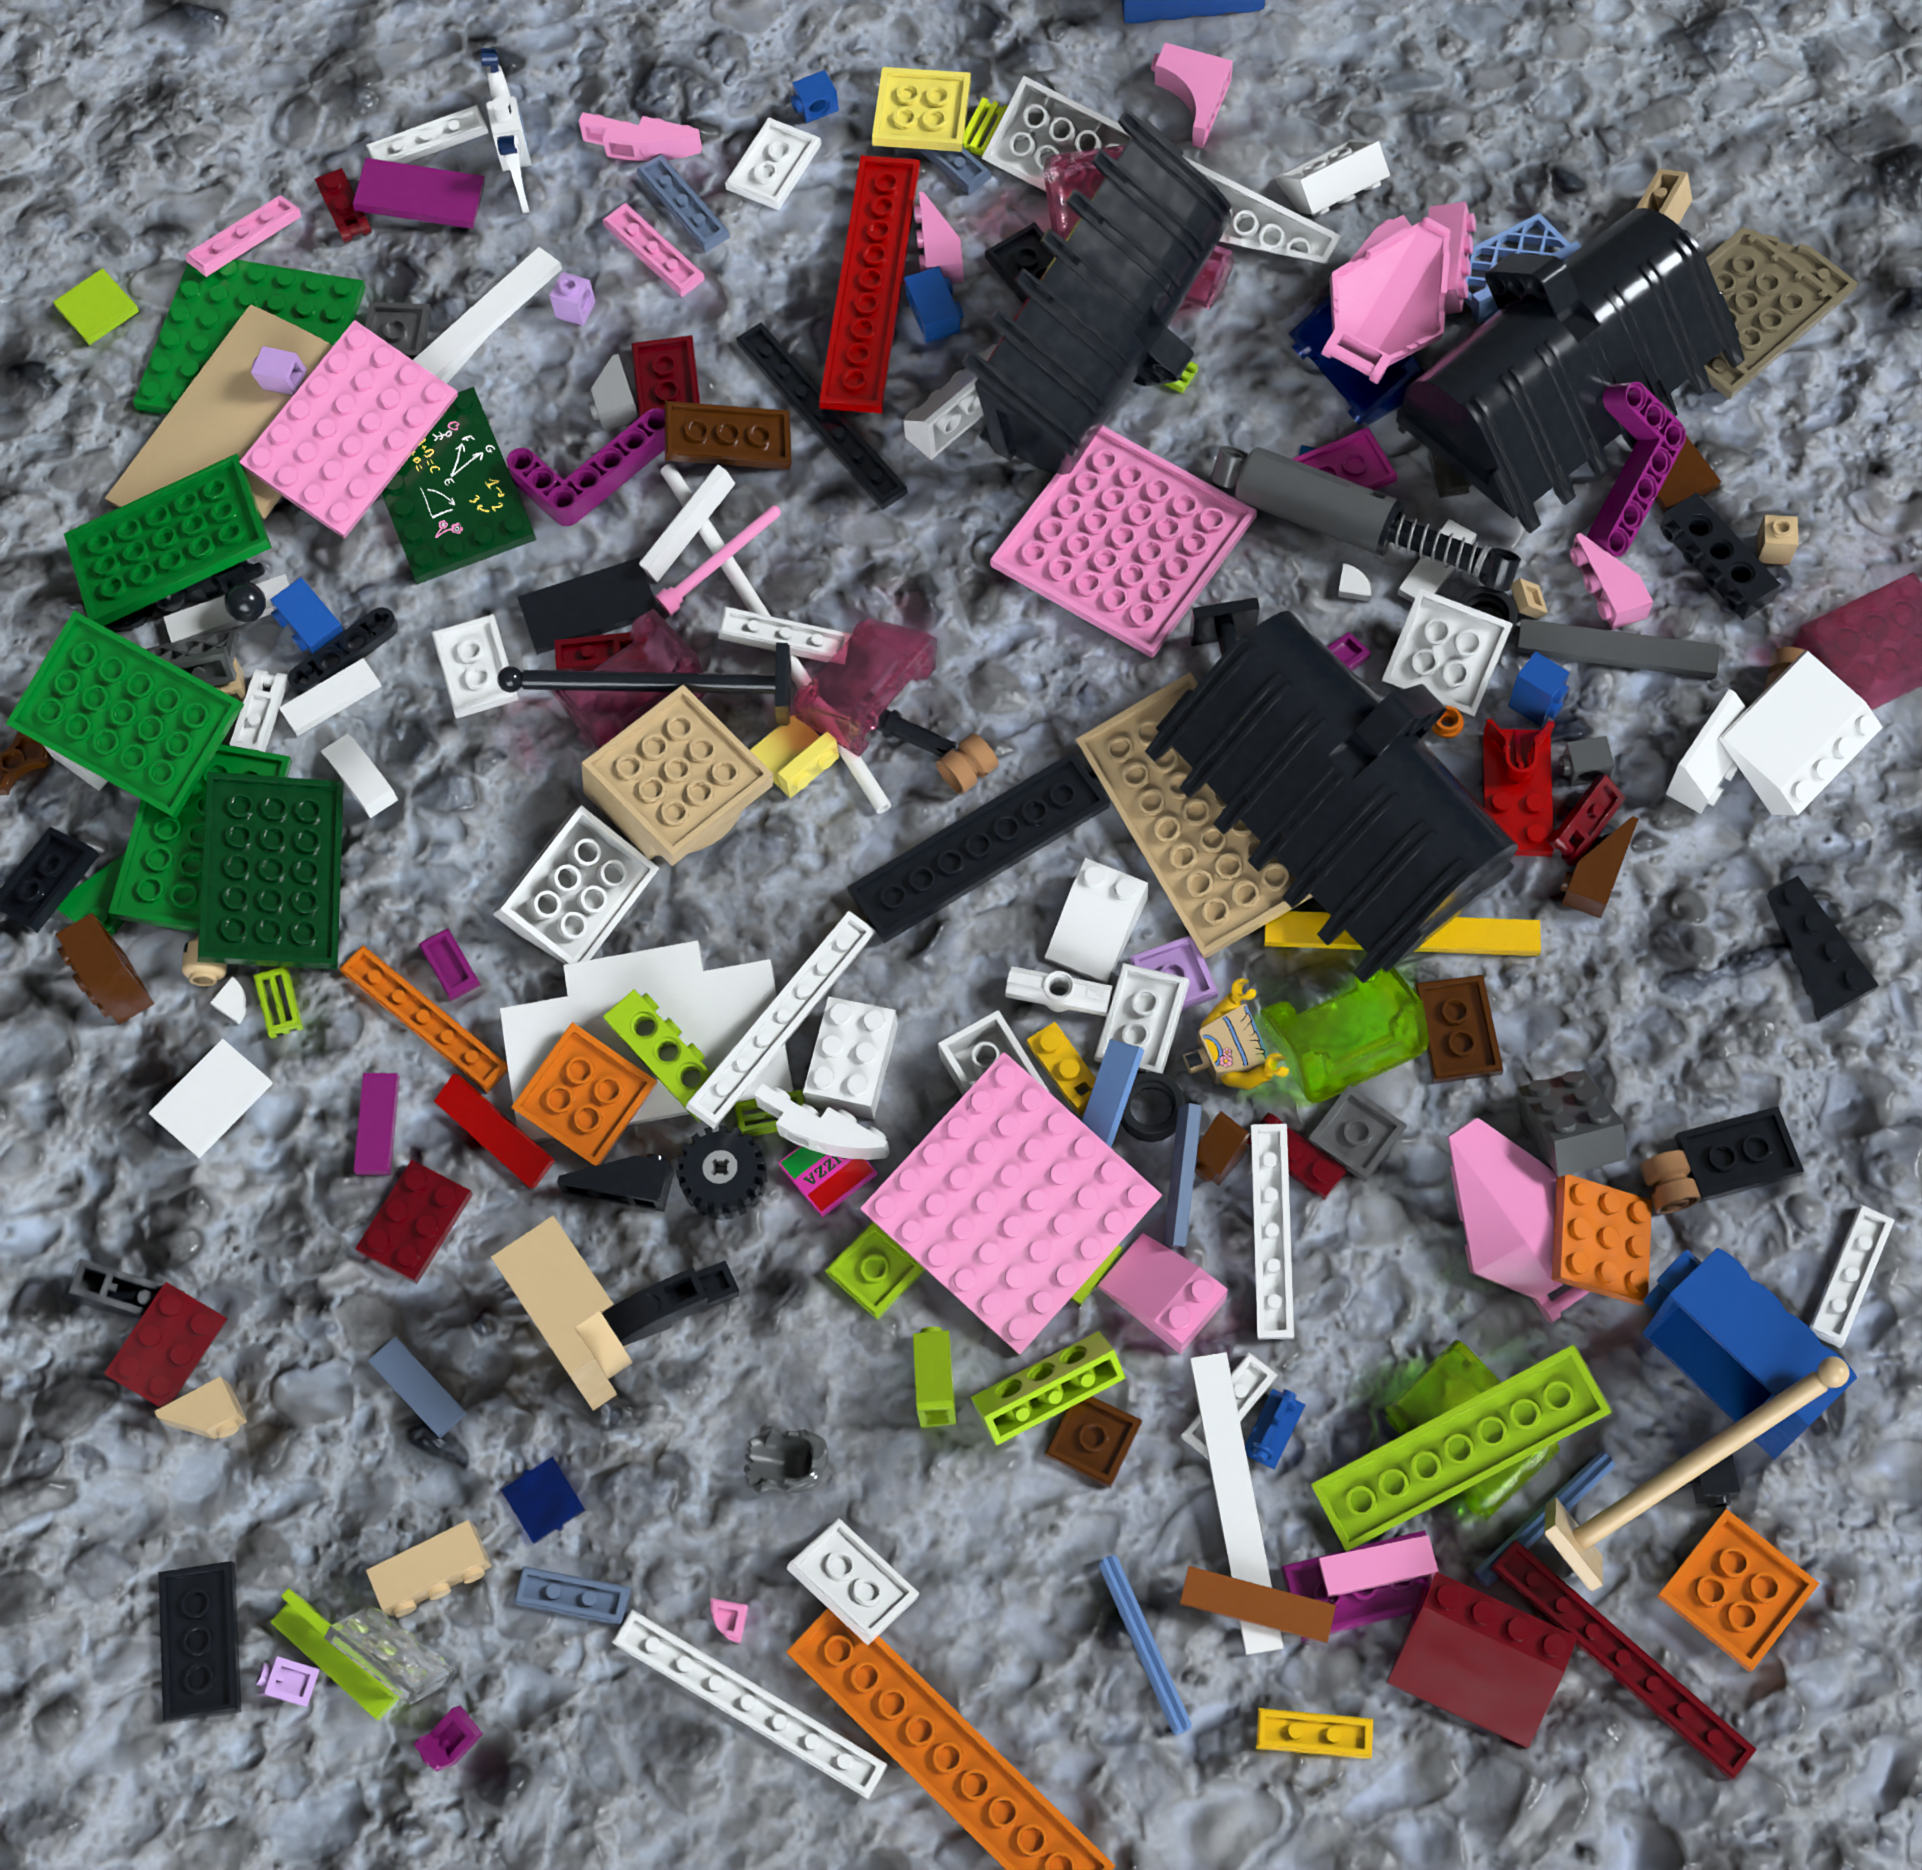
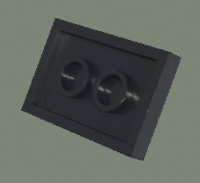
[0,827,100,933]
[1675,1106,1804,1202]

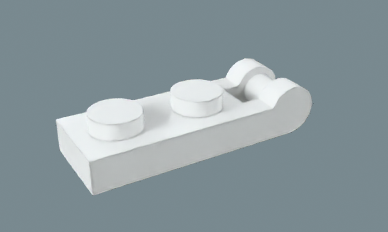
[229,669,290,752]

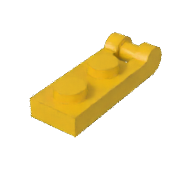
[1026,1022,1096,1117]

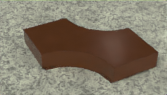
[0,732,50,795]

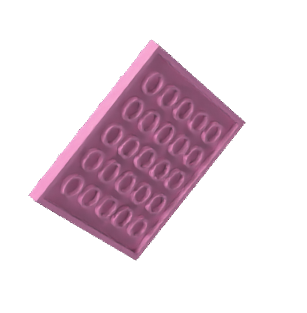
[990,426,1257,659]
[860,1052,1162,1355]

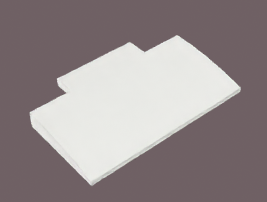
[500,940,793,1143]

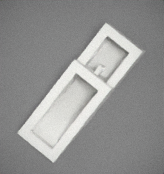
[321,734,398,818]

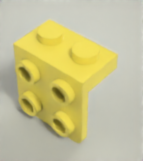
[750,715,839,799]

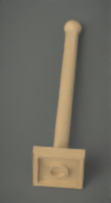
[1544,1356,1849,1592]

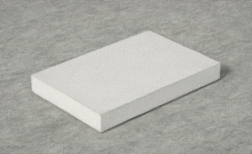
[725,117,821,211]
[432,614,519,719]
[1094,963,1190,1074]
[149,1039,273,1158]
[787,1518,919,1645]

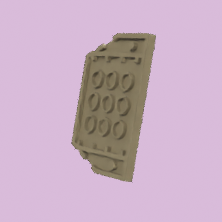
[1704,227,1858,400]

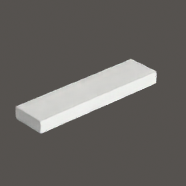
[366,105,489,164]
[639,465,735,583]
[163,574,290,643]
[718,607,852,666]
[1808,1204,1895,1348]

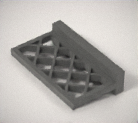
[146,627,240,686]

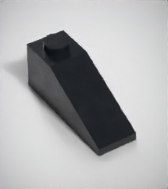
[557,1154,674,1212]
[62,1259,185,1319]

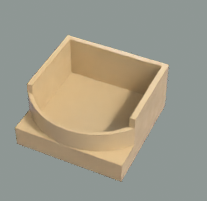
[582,685,773,866]
[491,1215,633,1411]

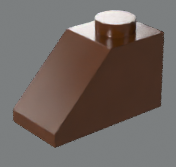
[1195,1111,1249,1186]

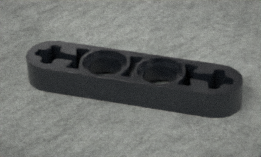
[288,607,398,696]

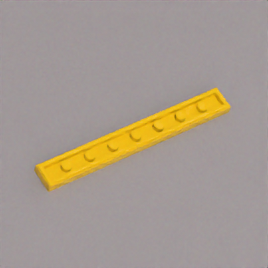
[1264,911,1541,956]

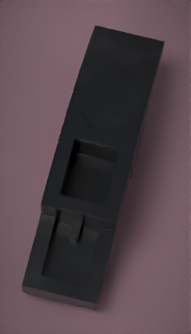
[602,1260,740,1346]

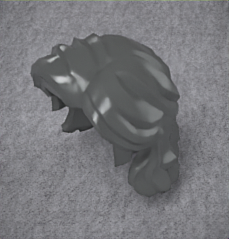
[744,1425,828,1493]

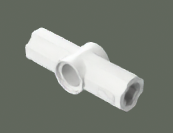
[1005,966,1113,1017]

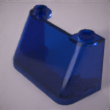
[1288,295,1424,426]

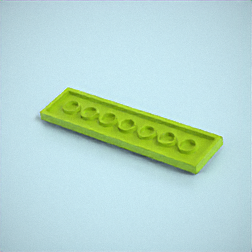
[1311,1344,1613,1552]

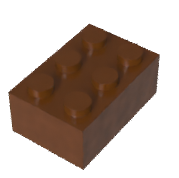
[56,912,155,1025]

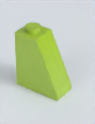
[913,1326,957,1427]

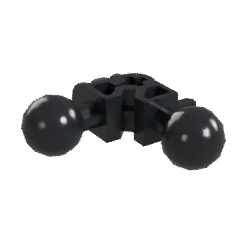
[152,560,266,622]

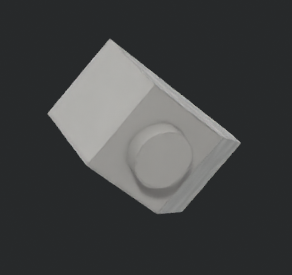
[588,354,638,431]

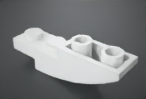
[754,1084,890,1160]

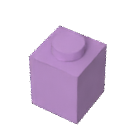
[251,346,307,396]

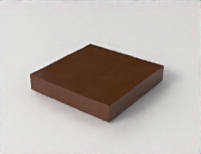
[1655,435,1721,513]
[1045,1396,1142,1488]

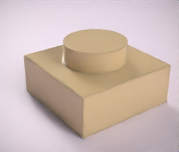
[1511,578,1548,619]

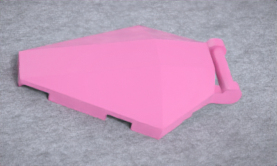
[1321,217,1451,384]
[1446,1118,1590,1323]

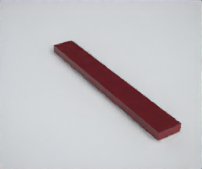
[1490,1539,1757,1780]

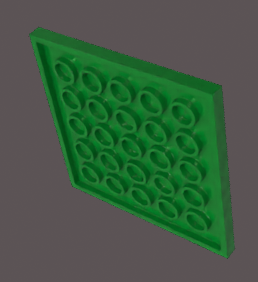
[133,259,366,415]

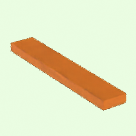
[339,945,508,1093]

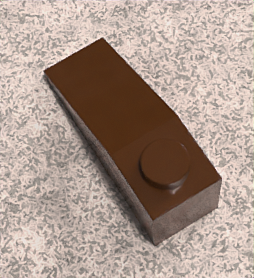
[1560,816,1639,919]

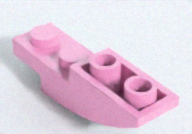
[579,112,702,161]

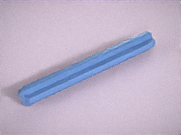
[1474,1451,1615,1587]
[1099,1555,1192,1735]

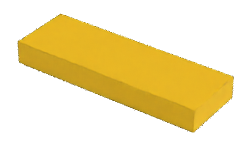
[1256,1708,1373,1760]

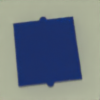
[501,1456,586,1544]

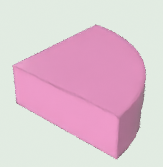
[710,1598,749,1644]

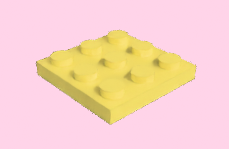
[872,67,971,152]

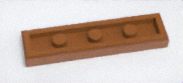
[1179,1566,1336,1644]

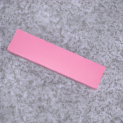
[185,195,301,277]
[603,203,705,297]

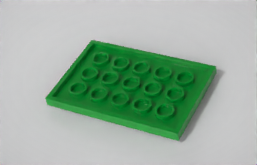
[64,453,272,626]
[5,611,245,819]
[108,744,292,933]

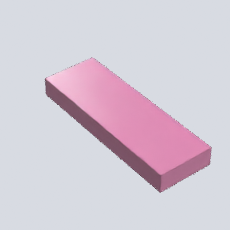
[1318,1535,1438,1598]

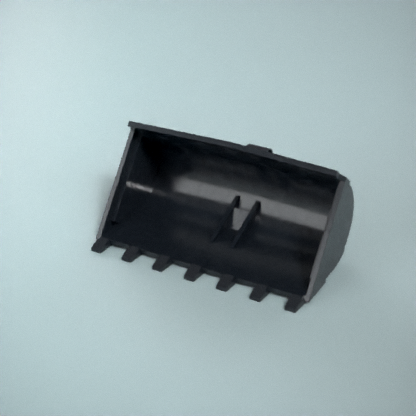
[962,109,1231,475]
[1396,208,1745,533]
[1145,611,1518,984]

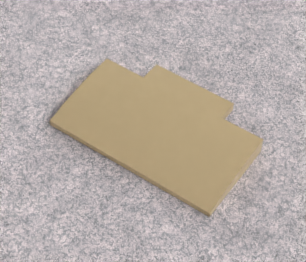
[105,304,333,520]

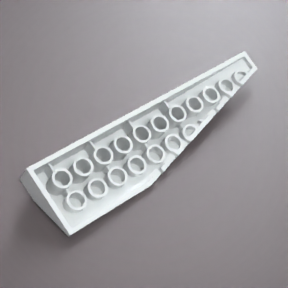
[982,76,1341,265]

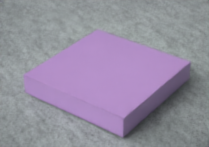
[1129,935,1219,1011]

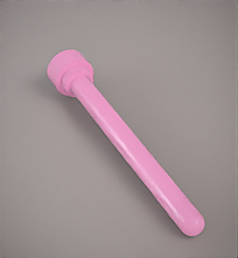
[654,505,781,616]

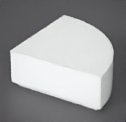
[1338,563,1371,602]
[211,977,246,1024]

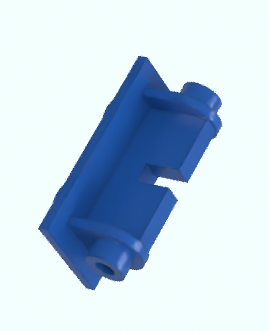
[1245,1388,1306,1470]

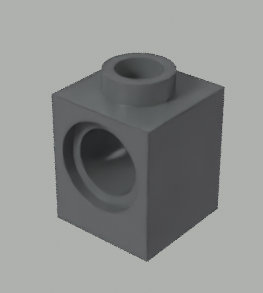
[1559,736,1615,787]

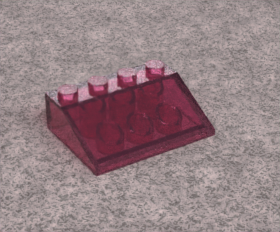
[1792,572,1922,711]

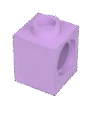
[549,272,596,326]

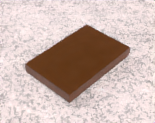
[1414,975,1504,1084]

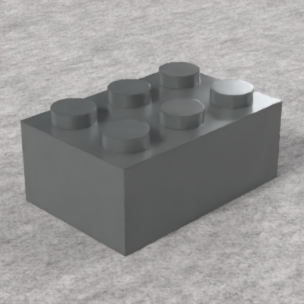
[1517,1070,1627,1177]

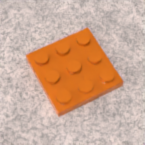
[511,1022,658,1166]
[1551,1174,1652,1306]
[1656,1509,1820,1673]

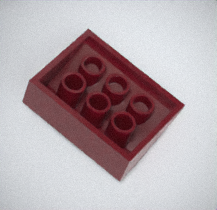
[1386,1572,1578,1748]

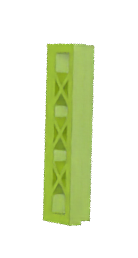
[271,1588,405,1721]

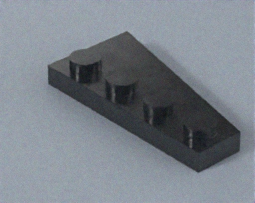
[1766,875,1879,1022]

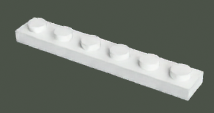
[1251,1124,1294,1340]

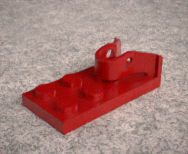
[1482,719,1555,857]

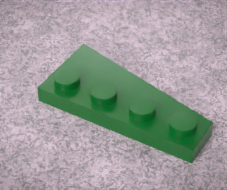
[56,853,125,936]

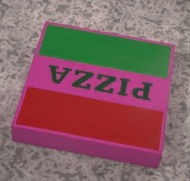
[778,1146,877,1218]

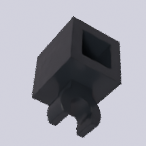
[1678,1454,1741,1508]

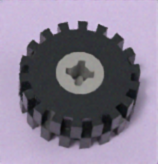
[676,1125,768,1220]

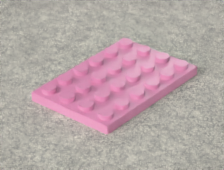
[239,320,458,539]

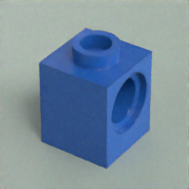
[790,70,839,123]

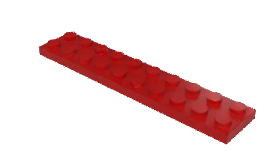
[819,155,921,414]

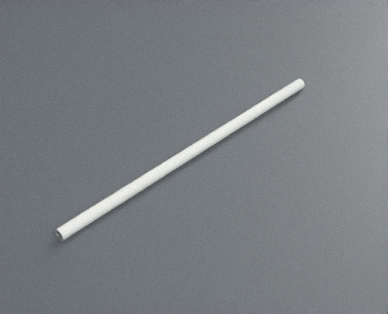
[661,463,891,814]

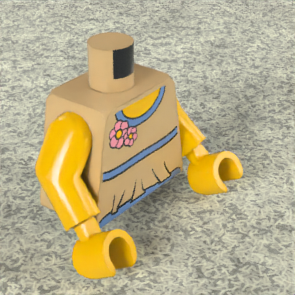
[1183,978,1289,1090]

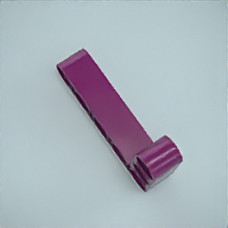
[1587,382,1686,557]
[507,408,664,526]

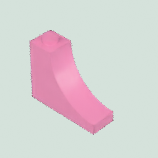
[1151,43,1233,149]

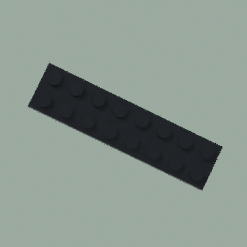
[847,752,1110,944]

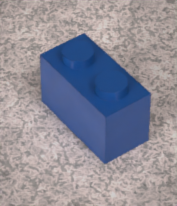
[904,266,964,343]
[270,577,343,655]
[1508,651,1570,727]

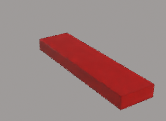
[434,1074,555,1188]

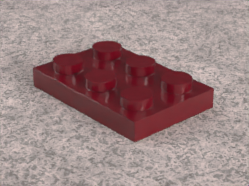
[355,1159,473,1284]
[104,1282,228,1408]

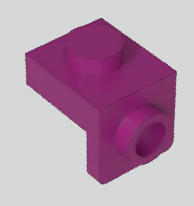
[413,1705,483,1772]

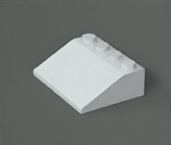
[1719,651,1882,815]
[492,805,659,965]

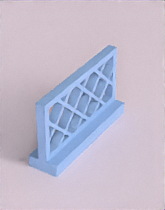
[1463,213,1582,324]

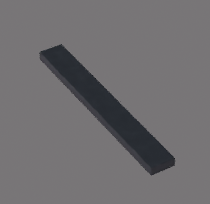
[736,322,908,510]

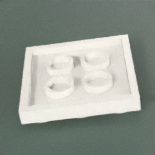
[1382,588,1513,717]

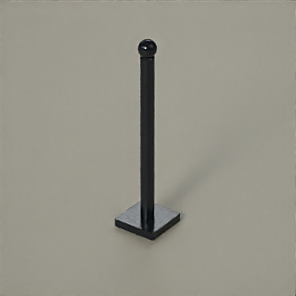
[1189,598,1260,657]
[497,642,791,726]

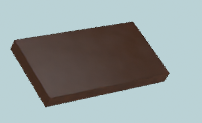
[664,401,792,470]

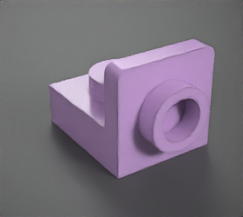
[256,1656,320,1707]

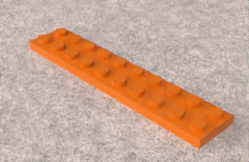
[786,1608,1116,1870]

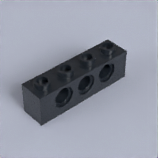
[1660,492,1781,620]

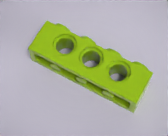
[603,989,716,1123]
[971,1331,1126,1446]

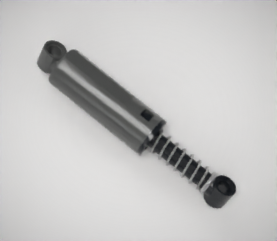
[1211,446,1521,592]

